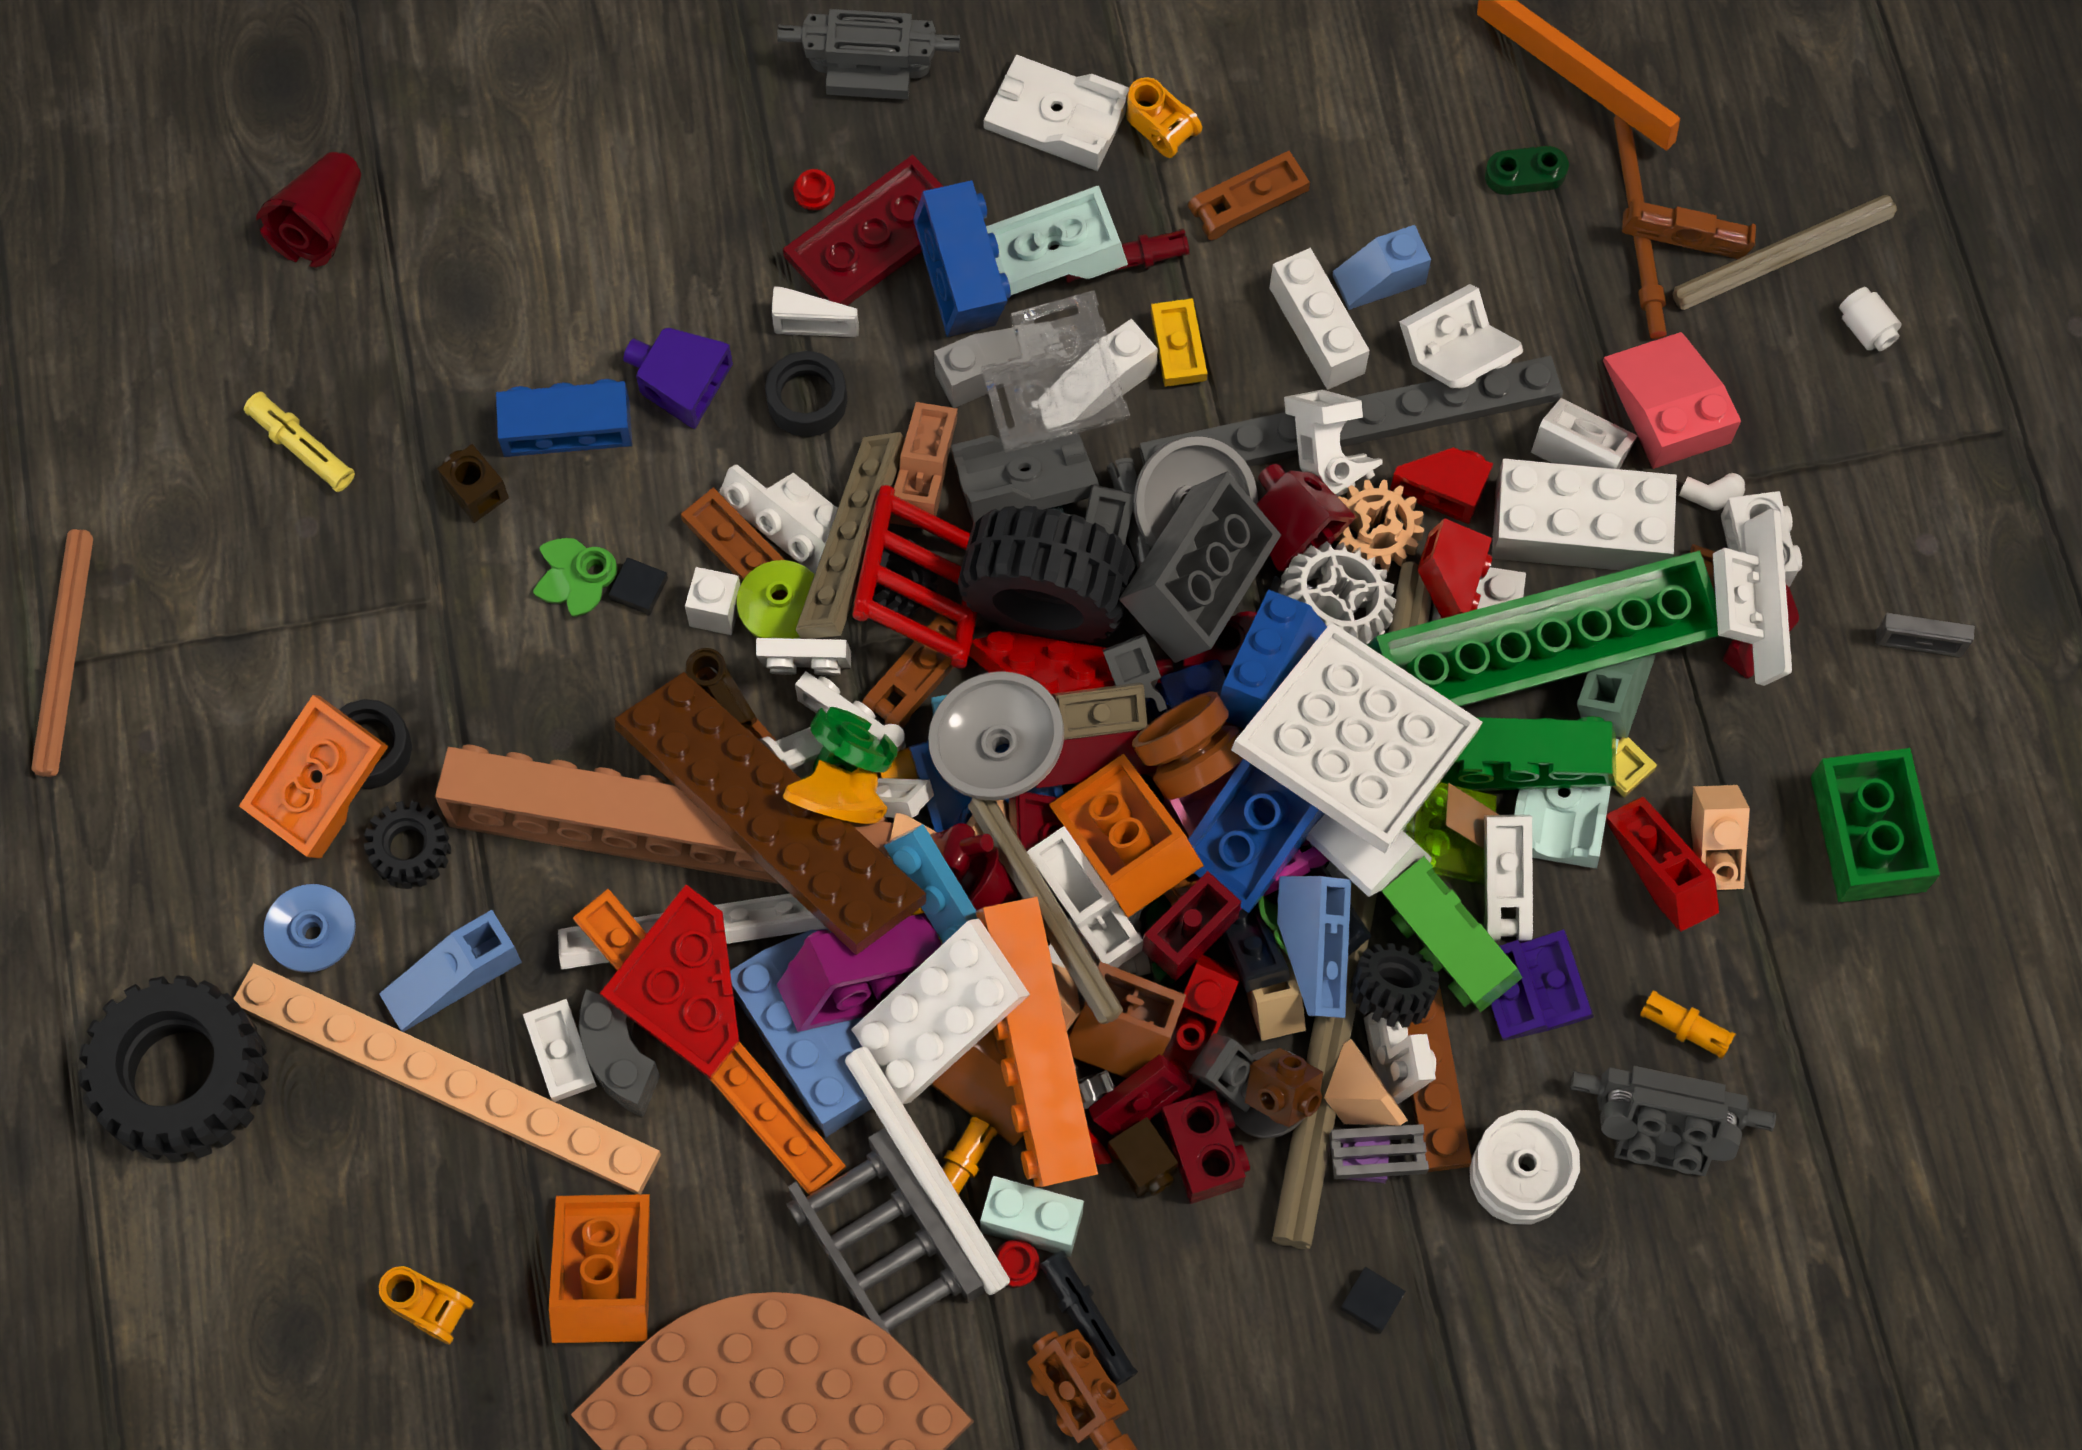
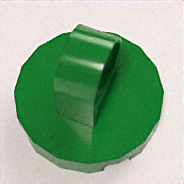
[810,707,898,773]

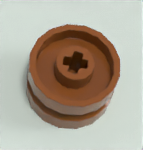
[1132,691,1243,800]

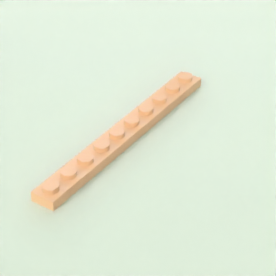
[233,963,661,1194]

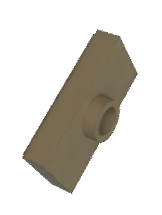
[1052,683,1147,740]

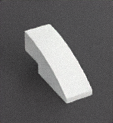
[1027,826,1143,968]

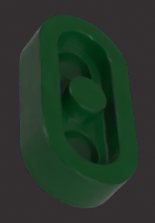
[1485,146,1569,195]

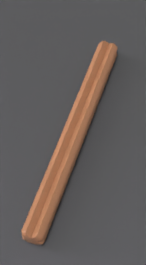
[31,529,93,777]

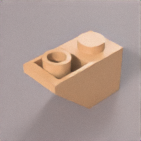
[1691,785,1750,890]

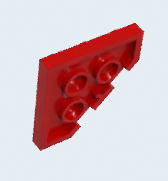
[970,631,1151,696]
[600,885,739,1079]

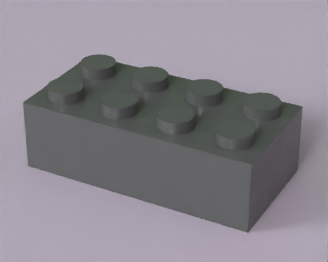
[1119,471,1281,663]

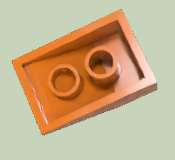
[1049,754,1204,918]
[549,1194,650,1343]

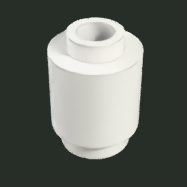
[1839,287,1901,351]

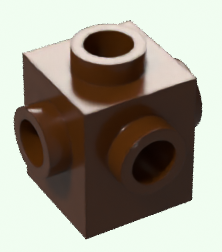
[1244,1047,1324,1128]

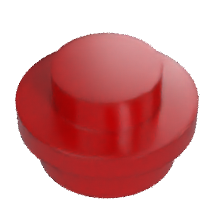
[793,169,835,210]
[995,1239,1040,1287]

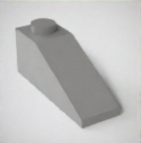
[934,321,1068,408]

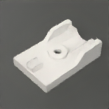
[984,55,1129,171]

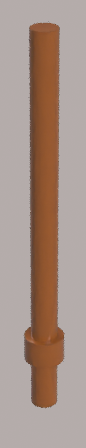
[1614,115,1667,339]

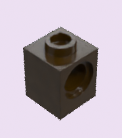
[437,444,509,523]
[1107,1117,1178,1198]

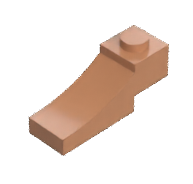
[890,402,958,528]

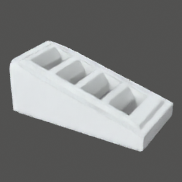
[772,286,859,337]

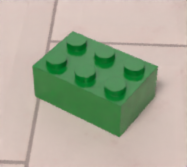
[1811,748,1940,903]

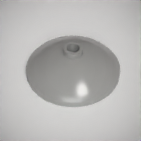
[1134,437,1258,548]
[928,672,1064,800]

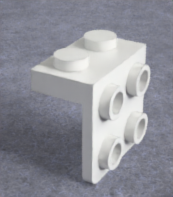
[1399,284,1523,388]

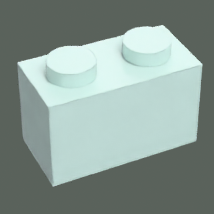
[980,1176,1084,1257]

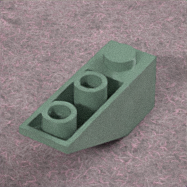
[1577,654,1656,738]

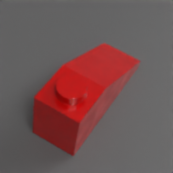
[1606,796,1719,932]

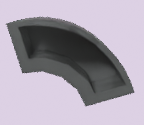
[579,989,660,1118]

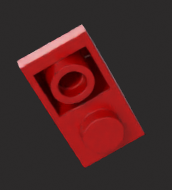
[1417,518,1492,618]

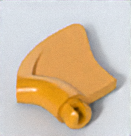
[783,760,887,824]

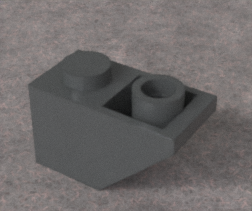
[1188,1033,1257,1112]

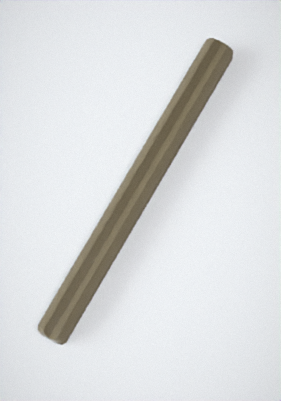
[1672,195,1897,310]
[968,798,1123,1025]

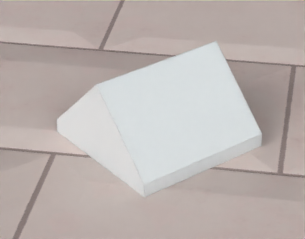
[1531,398,1637,469]
[1306,814,1432,897]

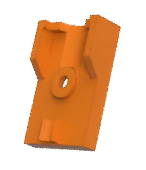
[239,695,388,858]

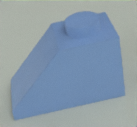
[1332,225,1431,310]

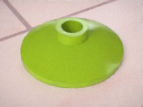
[737,560,815,639]

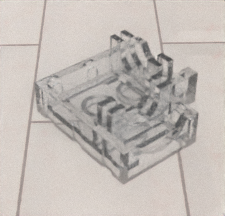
[981,290,1130,454]

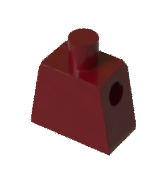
[1256,464,1356,571]

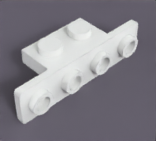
[719,465,838,574]
[1713,509,1792,686]

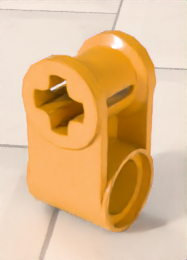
[1126,77,1202,158]
[379,1266,474,1345]

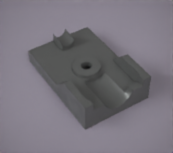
[951,427,1099,524]

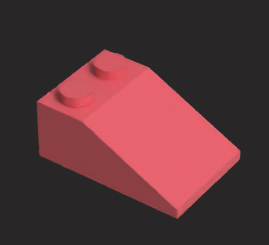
[1603,332,1741,469]

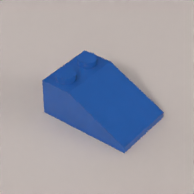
[1188,758,1325,913]

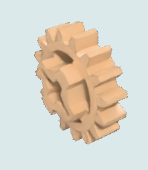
[1335,479,1424,572]

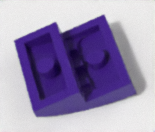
[1491,929,1594,1041]

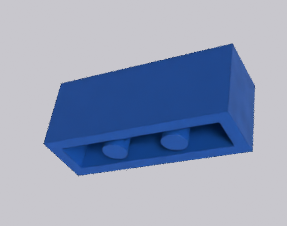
[496,379,632,457]

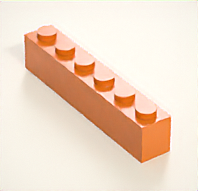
[975,897,1098,1187]

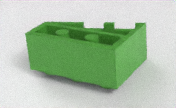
[1381,856,1522,1013]

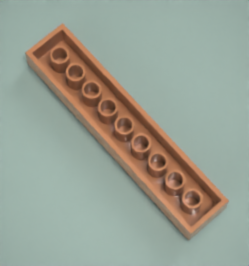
[435,745,893,884]

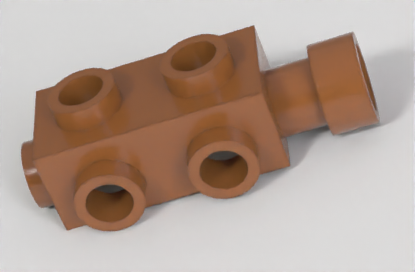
[1027,1329,1138,1450]

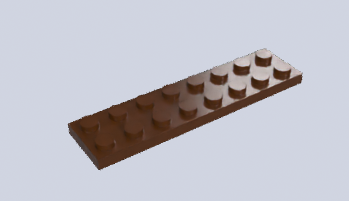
[614,672,926,955]

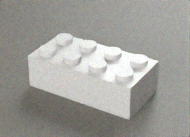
[1492,459,1677,571]

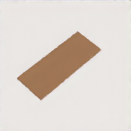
[1446,783,1499,849]

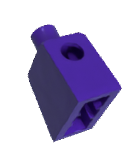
[623,328,733,429]

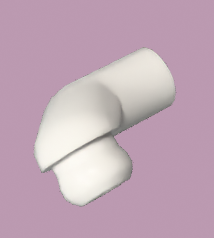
[1679,473,1745,511]

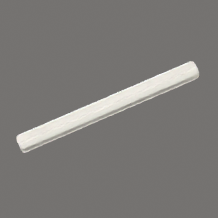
[845,1046,1010,1295]

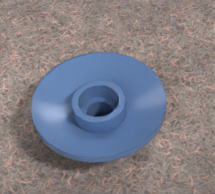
[263,884,356,972]

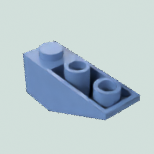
[379,910,522,1032]

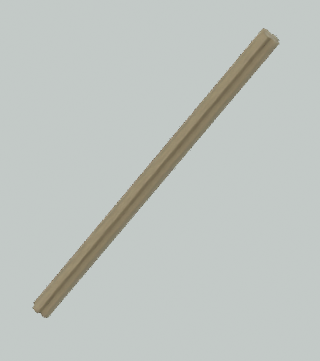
[1272,562,1432,1249]

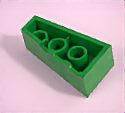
[1435,716,1617,792]

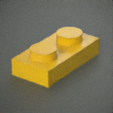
[1151,298,1207,387]

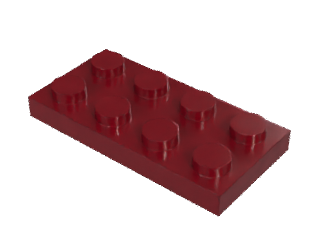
[783,154,943,306]

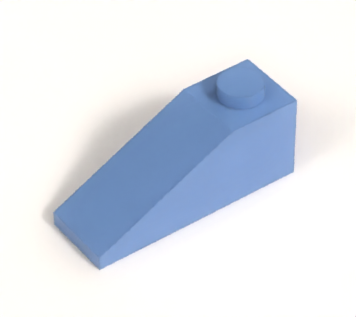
[1277,876,1351,1018]

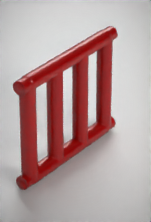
[852,485,977,669]

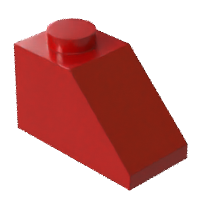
[1390,447,1494,524]

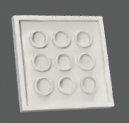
[1231,622,1483,854]

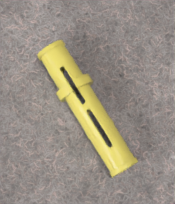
[244,391,355,492]

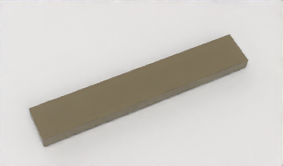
[796,432,905,639]

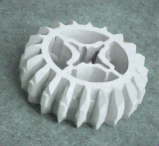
[1278,541,1396,645]

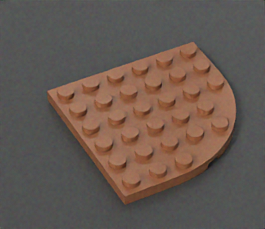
[571,1292,974,1450]

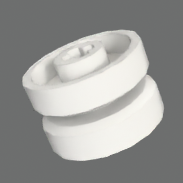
[1470,1110,1580,1225]

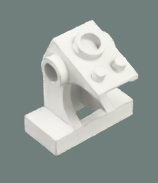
[1284,390,1383,496]

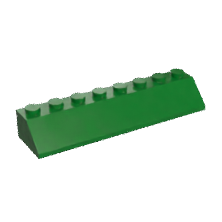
[1367,550,1720,707]

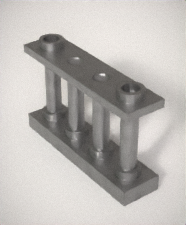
[786,1128,984,1334]

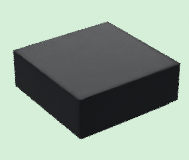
[609,557,668,615]
[1340,1267,1406,1334]

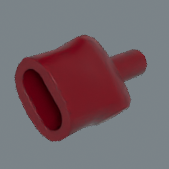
[930,823,994,878]

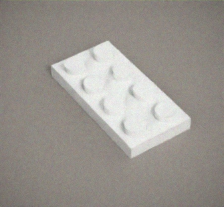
[851,918,1030,1104]

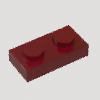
[1089,1054,1192,1137]

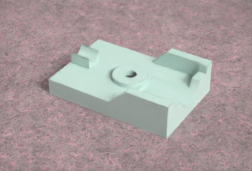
[986,185,1128,295]
[1514,739,1619,869]

